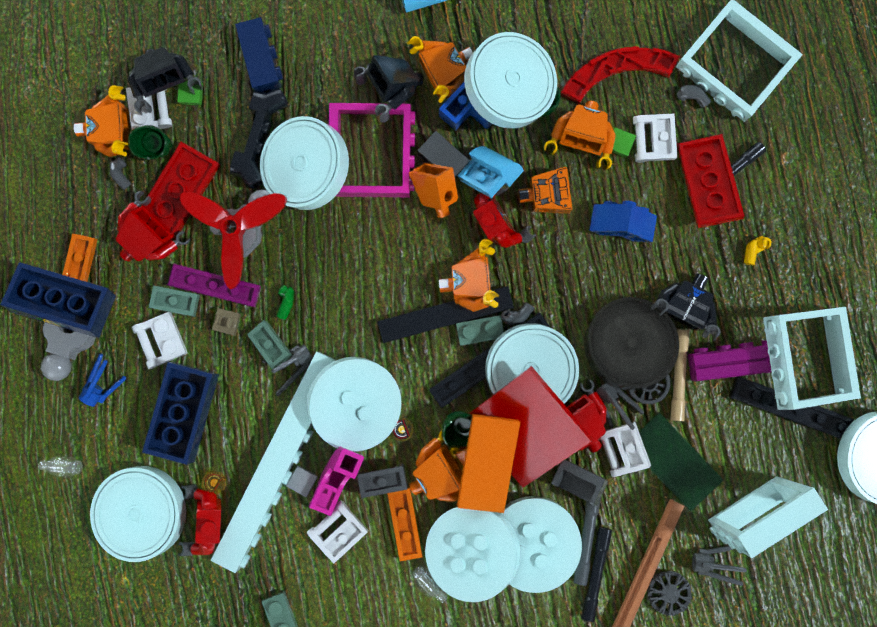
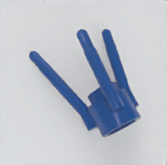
[78,354,126,407]

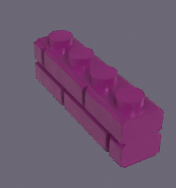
[687,340,772,381]

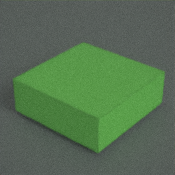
[177,80,203,105]
[612,127,636,158]

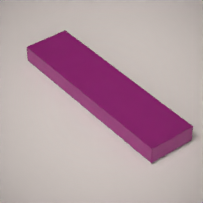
[167,264,261,308]

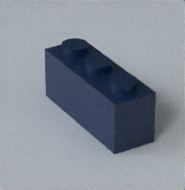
[235,17,284,93]

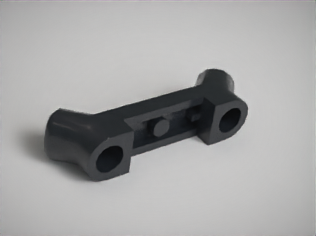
[230,88,288,189]

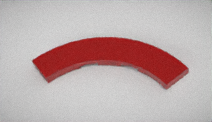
[560,46,680,105]

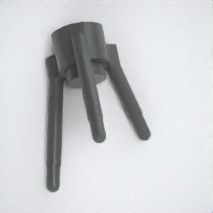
[262,344,313,396]
[595,381,644,430]
[692,546,747,586]

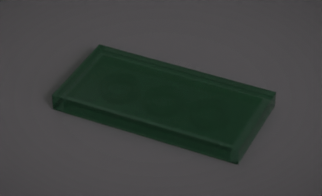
[639,412,723,512]

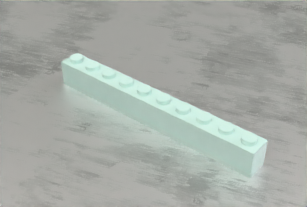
[211,351,336,573]

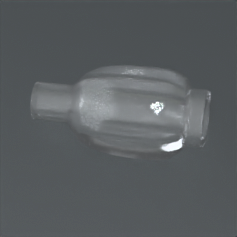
[38,456,82,478]
[411,565,448,603]

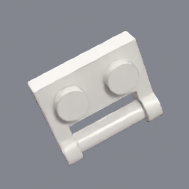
[126,87,172,129]
[633,114,677,163]
[131,312,188,369]
[599,422,651,477]
[307,500,369,564]

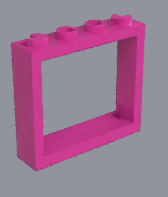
[329,103,415,198]

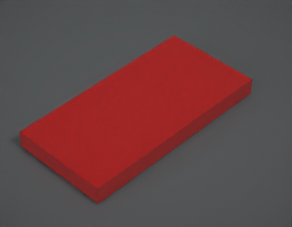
[677,134,745,228]
[141,141,220,240]

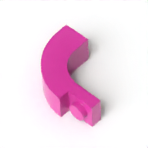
[309,446,364,516]

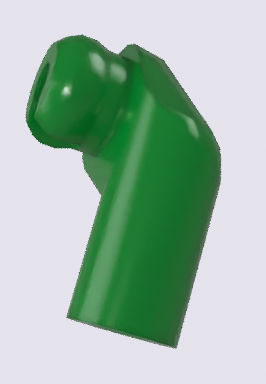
[276,285,294,320]

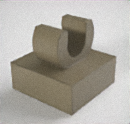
[212,308,241,336]

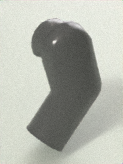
[677,85,711,108]
[109,157,132,191]
[501,302,535,325]

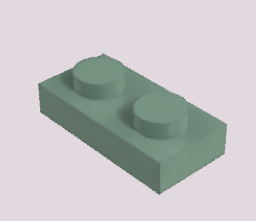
[148,285,200,317]
[456,315,504,346]
[247,320,292,369]
[261,591,298,627]

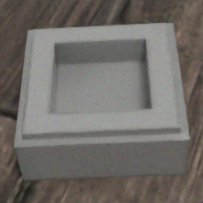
[286,465,318,497]

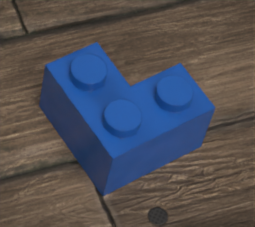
[439,82,492,131]
[589,201,657,242]

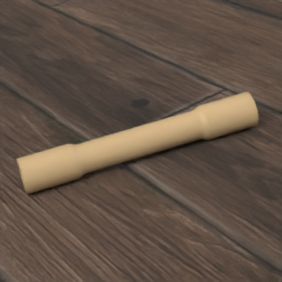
[670,329,689,421]

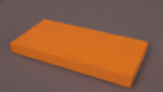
[457,414,520,513]

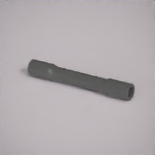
[573,498,601,586]

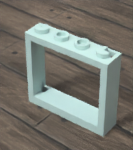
[676,0,803,122]
[763,307,861,410]
[708,476,828,558]

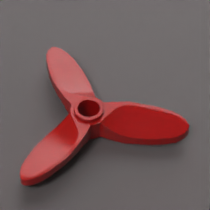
[180,192,287,289]

